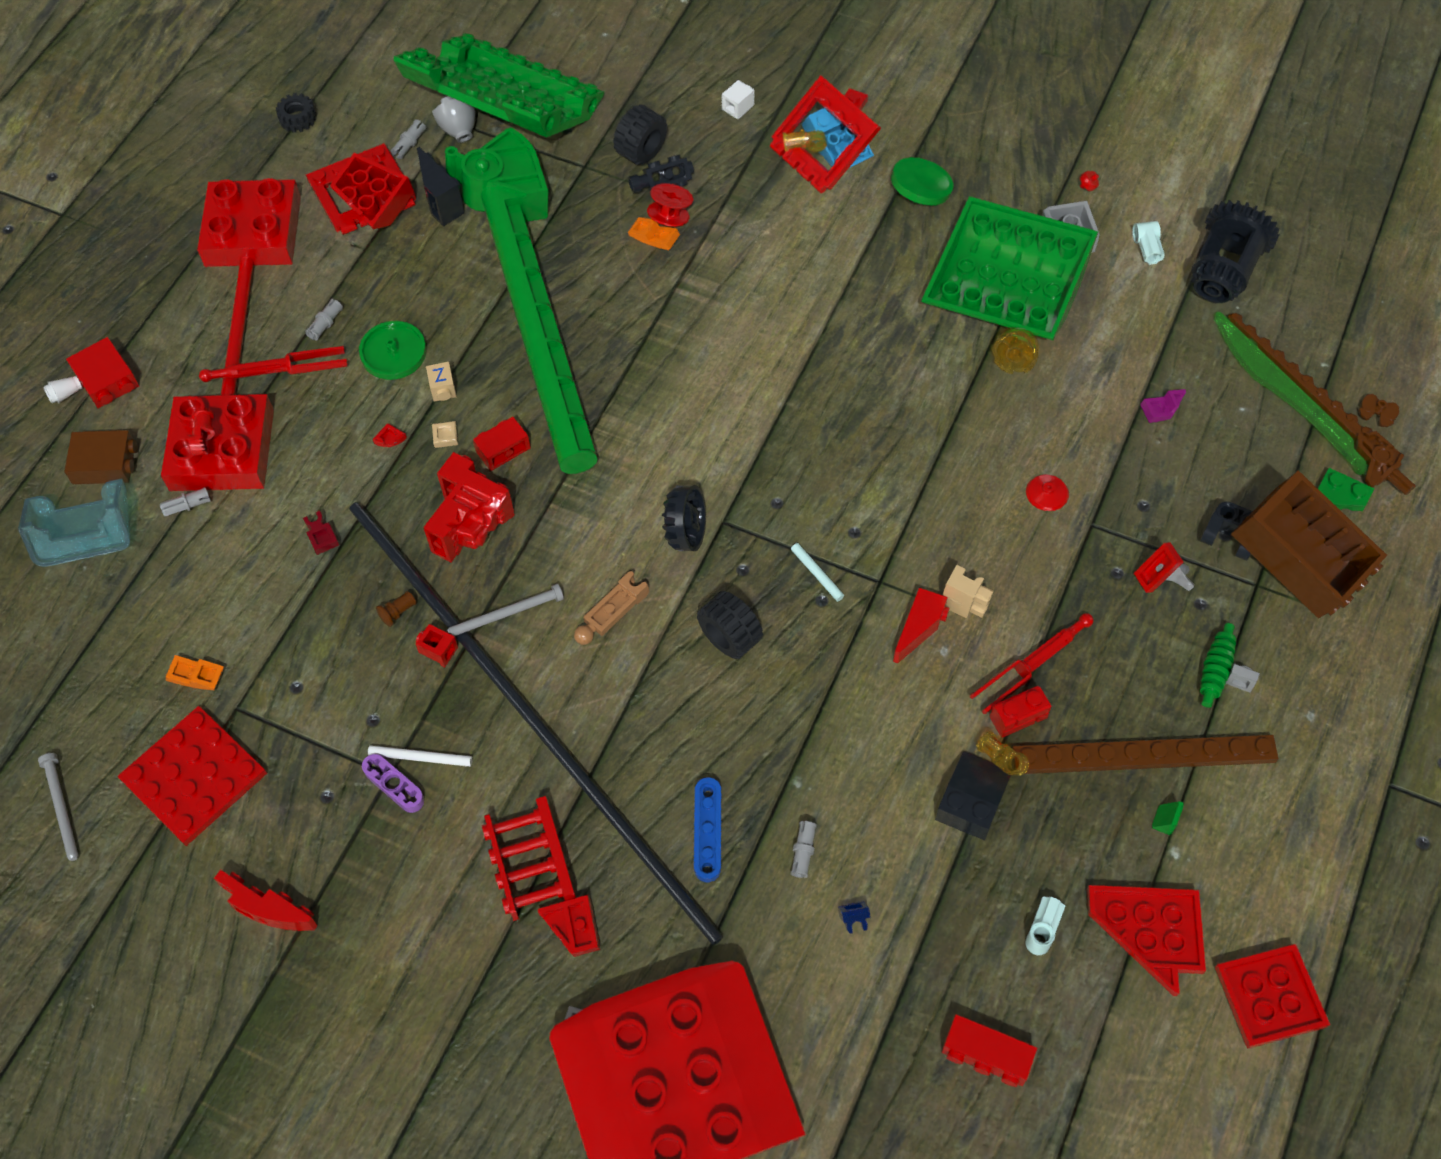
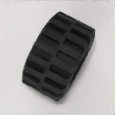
[613,104,668,166]
[697,591,763,659]

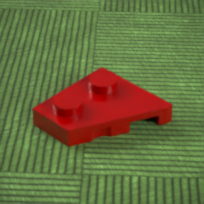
[538,895,600,957]

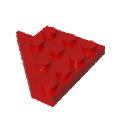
[1087,885,1206,996]

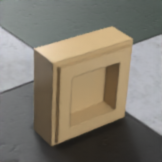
[432,421,458,448]

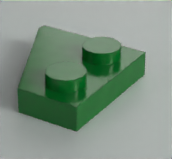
[1318,468,1375,511]

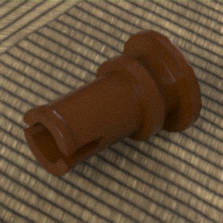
[376,591,416,627]

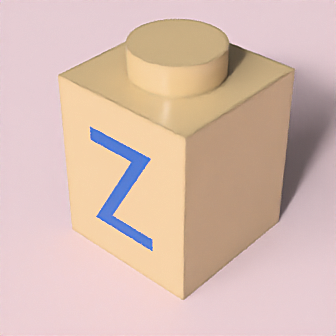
[426,362,457,402]

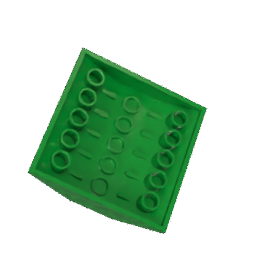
[922,196,1098,340]

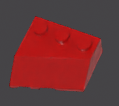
[330,153,414,230]

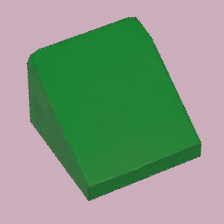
[1152,801,1184,835]

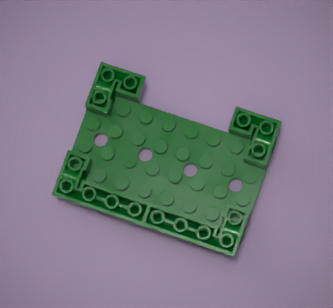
[393,33,604,137]

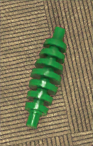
[1200,623,1237,708]

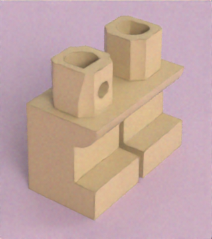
[943,565,994,618]

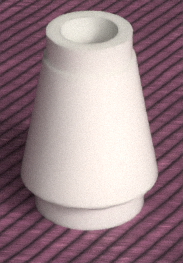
[44,376,82,403]

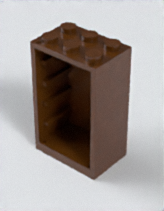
[1231,470,1387,619]

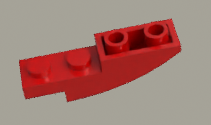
[214,870,317,931]

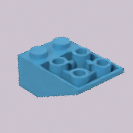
[801,108,874,169]

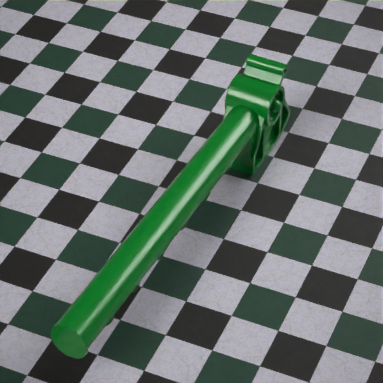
[445,128,597,474]

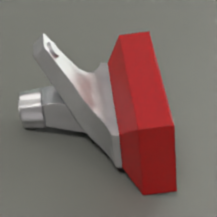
[1134,542,1194,593]

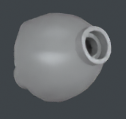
[432,96,476,143]

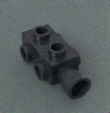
[628,154,694,194]

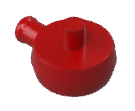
[1080,171,1099,191]

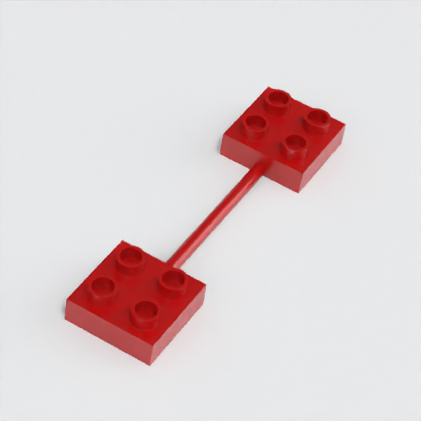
[161,178,301,491]

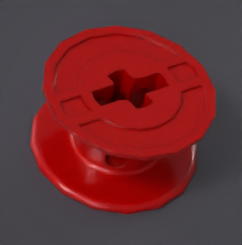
[647,183,694,227]

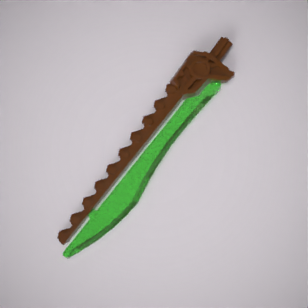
[1214,312,1416,495]

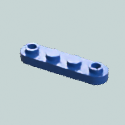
[694,778,721,882]

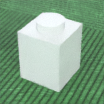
[722,80,754,119]

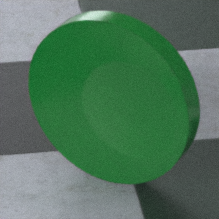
[891,157,953,205]
[359,321,427,380]

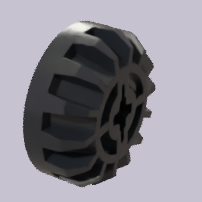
[662,485,706,551]

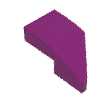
[1140,389,1186,423]

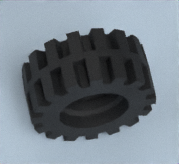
[276,93,317,133]

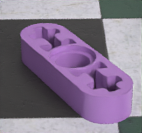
[362,754,424,813]

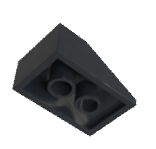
[935,751,1013,841]

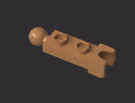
[574,571,649,645]

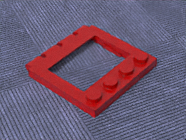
[770,75,881,193]
[306,143,416,235]

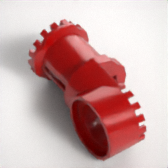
[189,408,215,457]

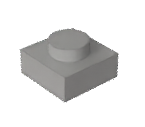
[1226,664,1260,693]

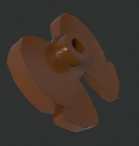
[1358,394,1399,427]

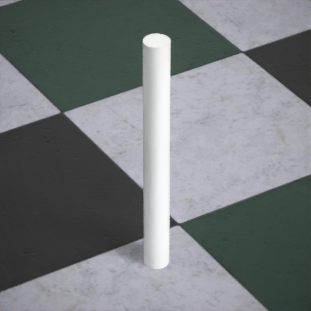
[368,745,472,767]

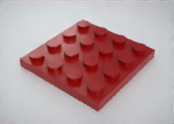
[117,706,267,846]

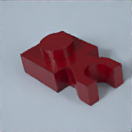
[303,510,339,555]

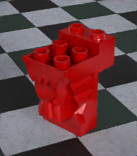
[423,452,515,563]

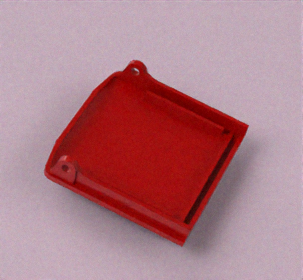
[549,961,806,1159]

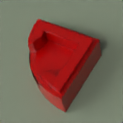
[373,423,407,447]

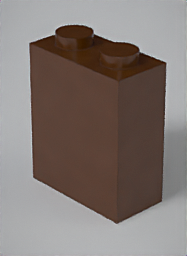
[64,430,137,485]

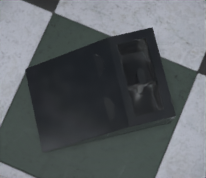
[417,147,464,227]

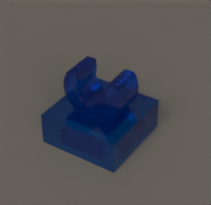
[838,901,871,934]

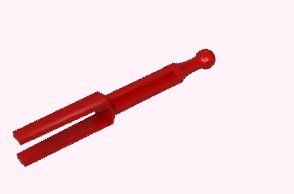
[199,346,347,382]
[970,613,1094,714]

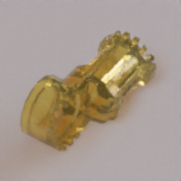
[783,129,827,152]
[976,731,1029,776]

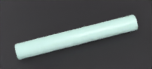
[791,543,844,602]

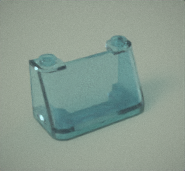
[18,478,131,567]

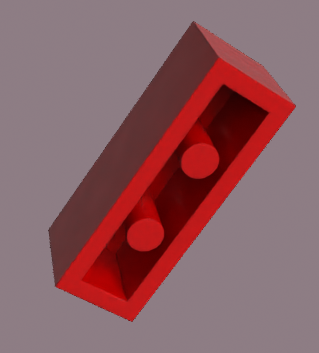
[942,1014,1037,1087]

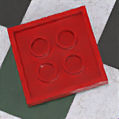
[1215,944,1330,1049]

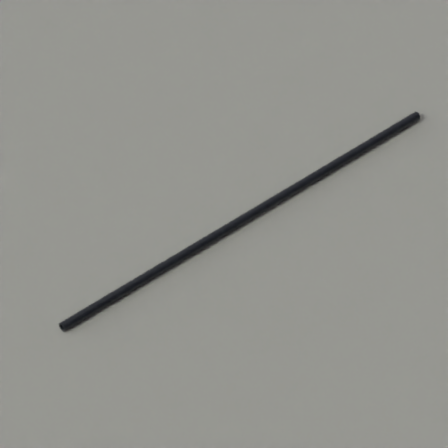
[349,502,723,946]

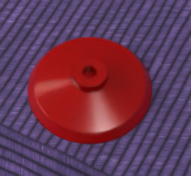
[1026,474,1069,511]

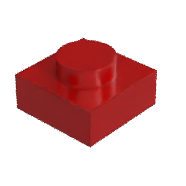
[844,88,868,110]

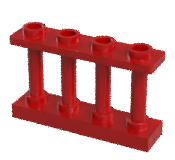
[481,796,576,921]

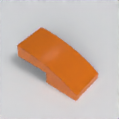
[628,217,680,250]
[165,655,224,690]

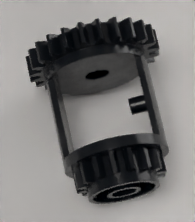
[1191,200,1280,303]

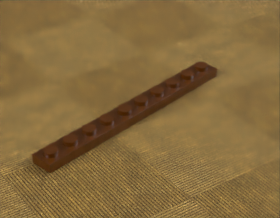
[1012,735,1279,774]

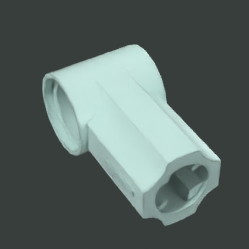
[1133,221,1165,265]
[1025,896,1065,955]

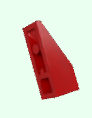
[893,588,950,663]

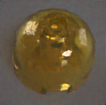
[992,327,1040,374]

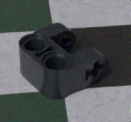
[1200,502,1253,561]

